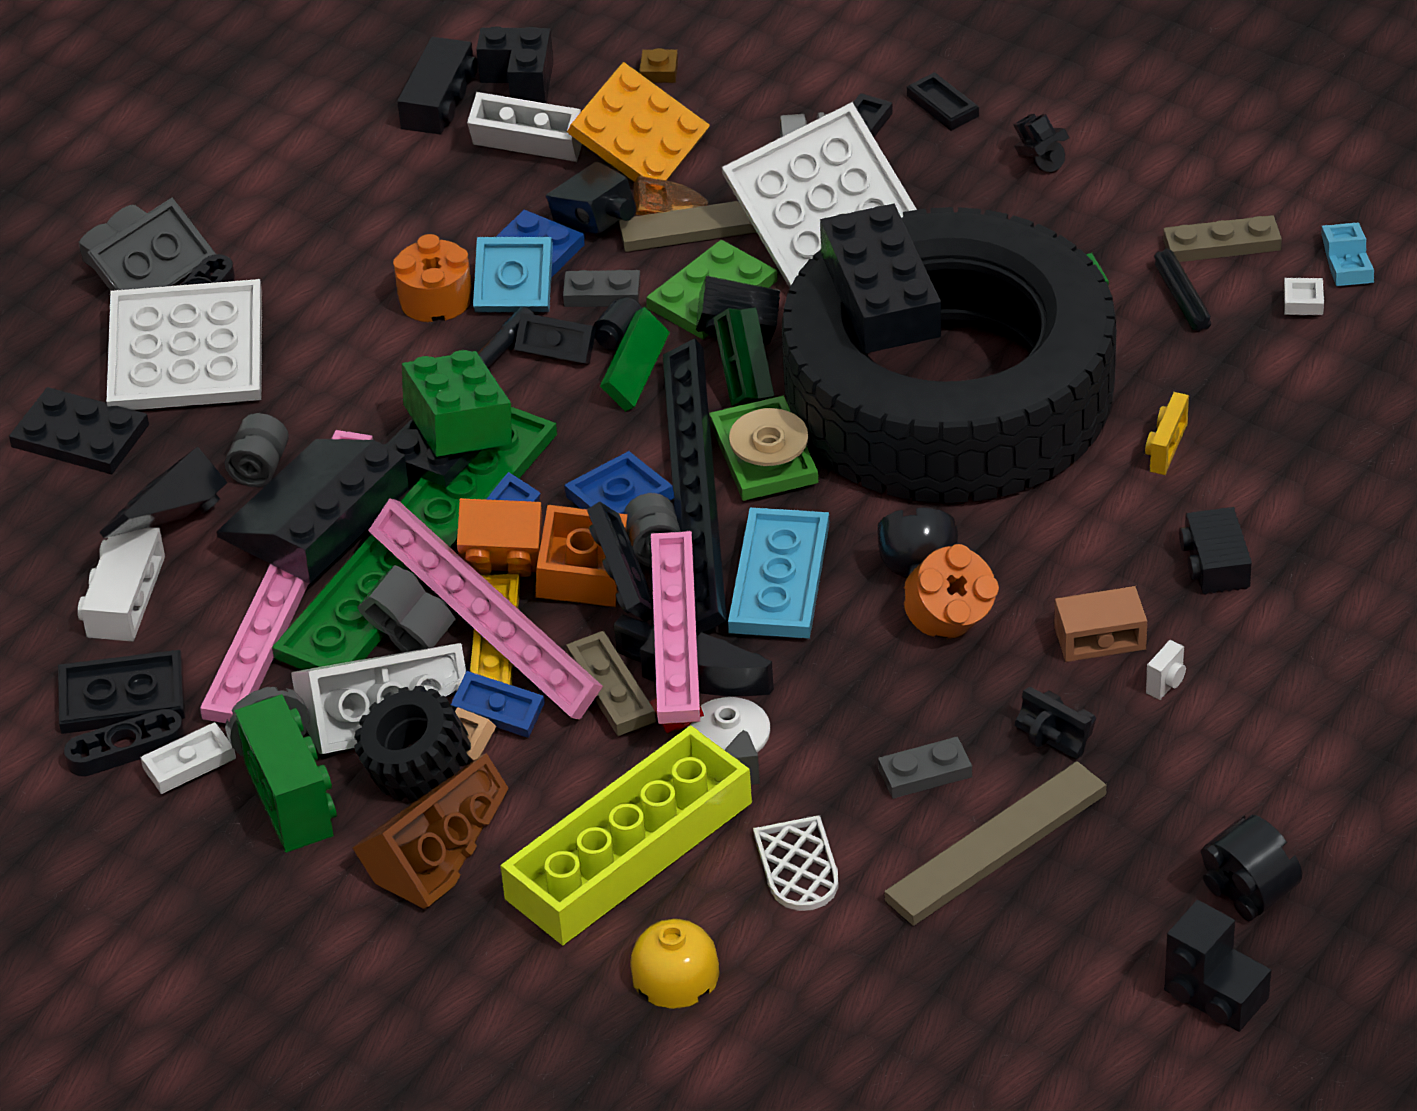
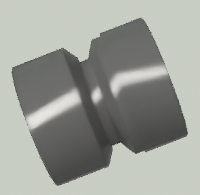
[224,413,289,487]
[624,493,681,567]

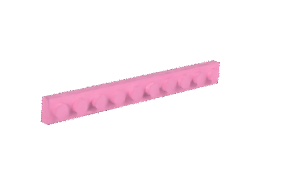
[200,430,373,723]

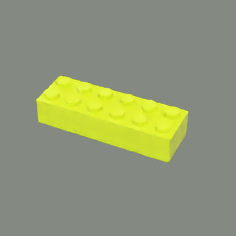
[500,725,752,946]

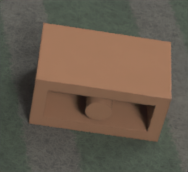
[1054,586,1147,662]

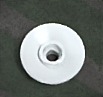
[687,697,770,753]

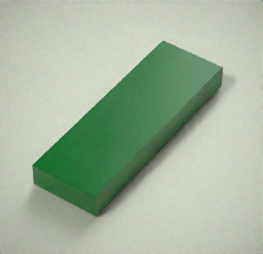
[600,307,670,412]

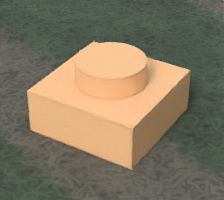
[455,707,496,761]

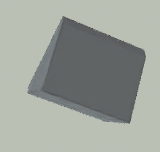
[725,730,760,785]

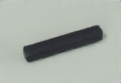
[1154,248,1211,332]

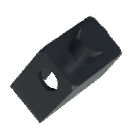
[546,162,636,233]

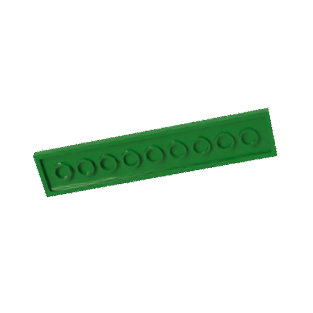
[272,407,557,670]

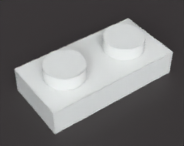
[140,722,236,794]

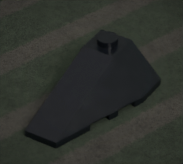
[99,446,228,538]

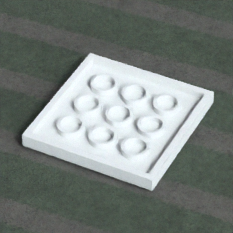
[722,102,917,288]
[106,279,262,410]

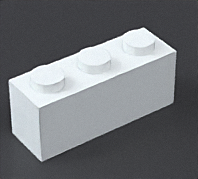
[467,92,582,162]
[78,527,165,642]

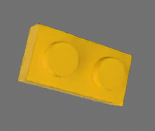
[1145,392,1189,475]

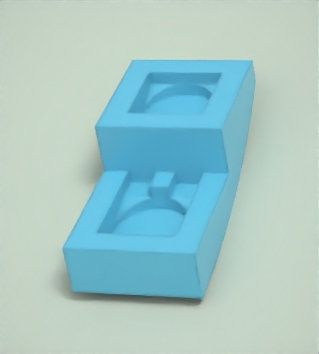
[1321,222,1374,286]

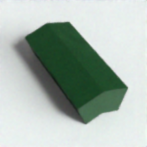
[713,307,774,407]

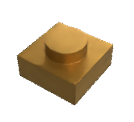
[640,48,678,83]

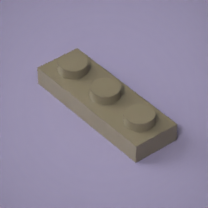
[1163,215,1282,262]
[566,631,656,736]

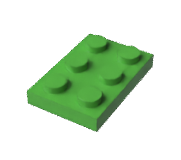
[646,240,777,340]
[709,395,818,501]

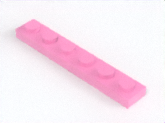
[651,531,700,724]

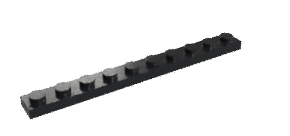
[663,338,727,635]

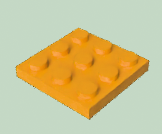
[567,62,710,196]

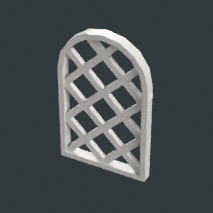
[753,815,838,911]

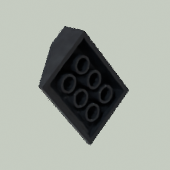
[216,439,409,584]

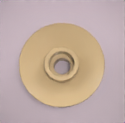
[729,408,808,466]

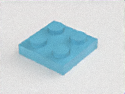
[473,237,553,312]

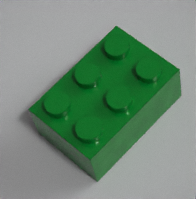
[402,350,512,457]
[234,694,337,853]

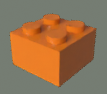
[457,498,543,577]
[536,505,628,607]

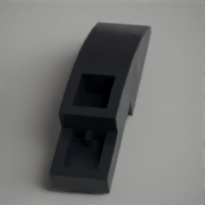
[614,614,774,696]

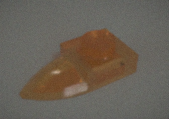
[633,176,708,215]

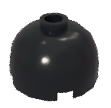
[878,508,958,578]

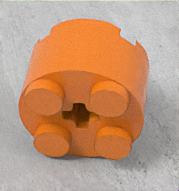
[393,234,472,322]
[904,544,999,638]

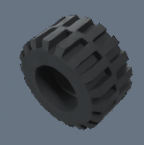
[354,686,471,802]

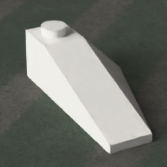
[291,643,466,754]

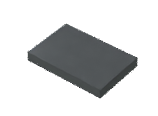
[84,197,216,291]

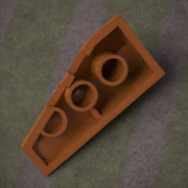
[352,753,509,909]

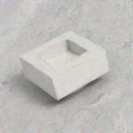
[1284,278,1324,315]
[1146,640,1186,700]

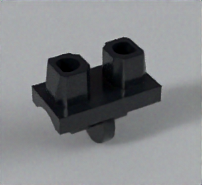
[1013,114,1069,172]
[1014,687,1096,759]

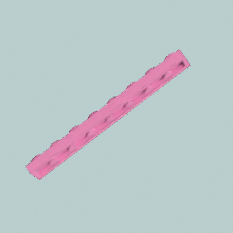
[368,498,603,720]

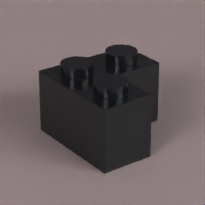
[476,26,554,103]
[1164,900,1271,1032]

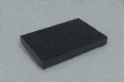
[58,650,185,734]

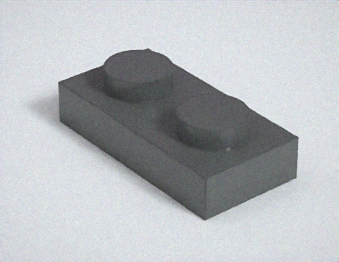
[563,270,641,307]
[878,736,972,799]

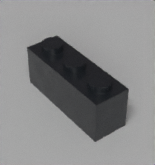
[397,37,478,135]

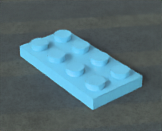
[728,507,829,639]

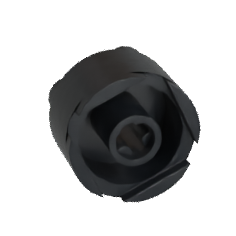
[1201,814,1302,921]

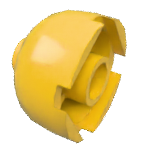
[630,919,719,1009]

